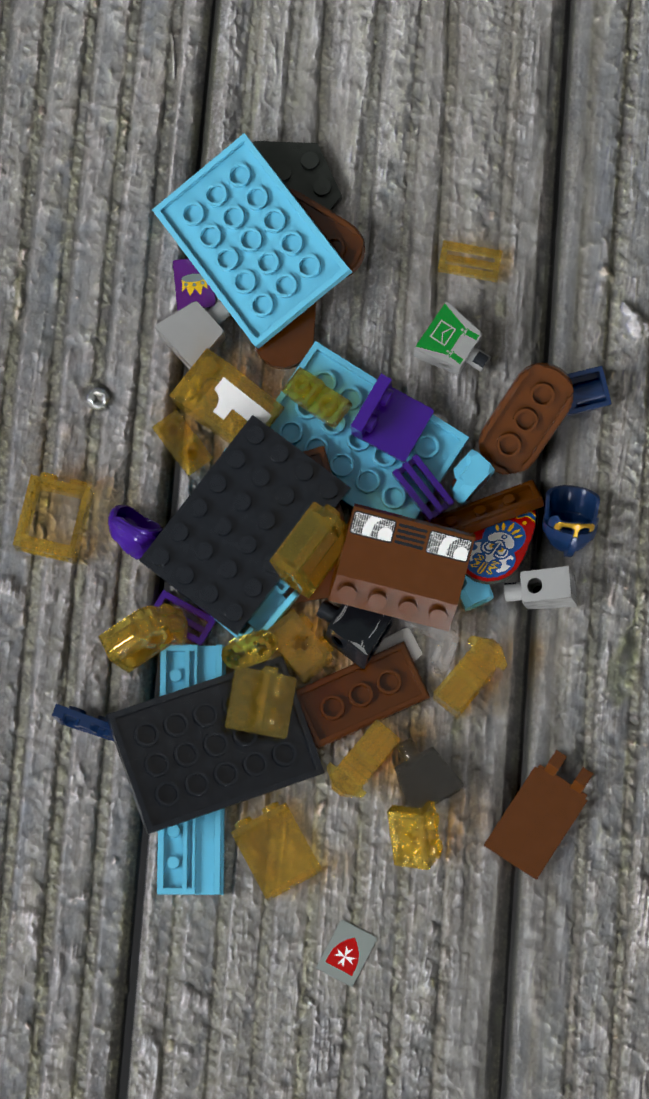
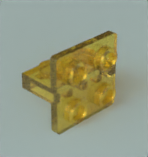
[225,666,297,739]

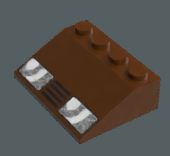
[328,503,475,631]

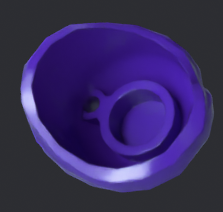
[108,504,163,560]

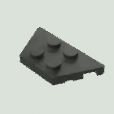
[253,141,342,210]

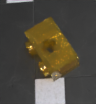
[264,609,334,684]

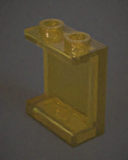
[231,801,322,901]

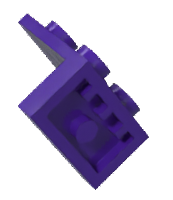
[351,374,434,463]

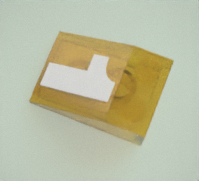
[169,348,285,444]

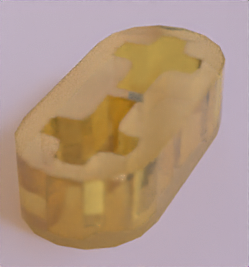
[221,630,278,670]

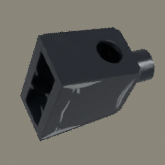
[316,600,394,669]

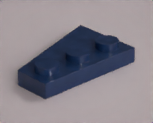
[52,704,114,742]

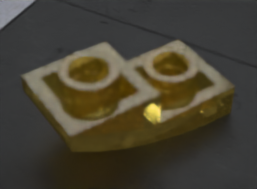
[282,367,353,429]
[151,409,213,476]

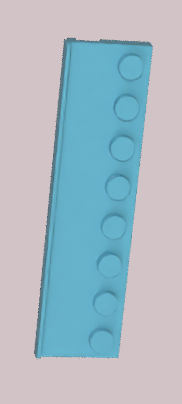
[157,645,227,895]

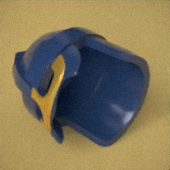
[542,485,600,557]

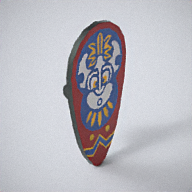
[466,510,536,584]

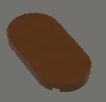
[289,189,365,278]
[254,301,317,370]
[479,363,574,474]

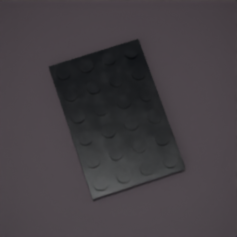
[139,415,351,636]
[106,656,325,835]

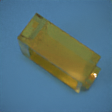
[13,472,94,564]
[269,502,348,599]

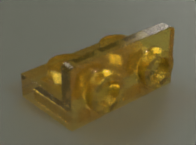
[387,800,443,870]

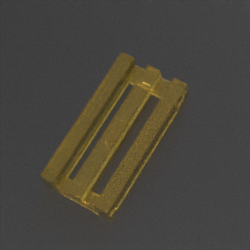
[438,240,503,282]

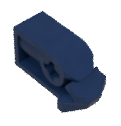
[565,366,612,417]

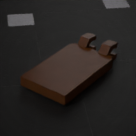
[484,750,593,880]

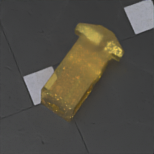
[98,603,188,673]
[433,635,508,719]
[326,719,401,798]

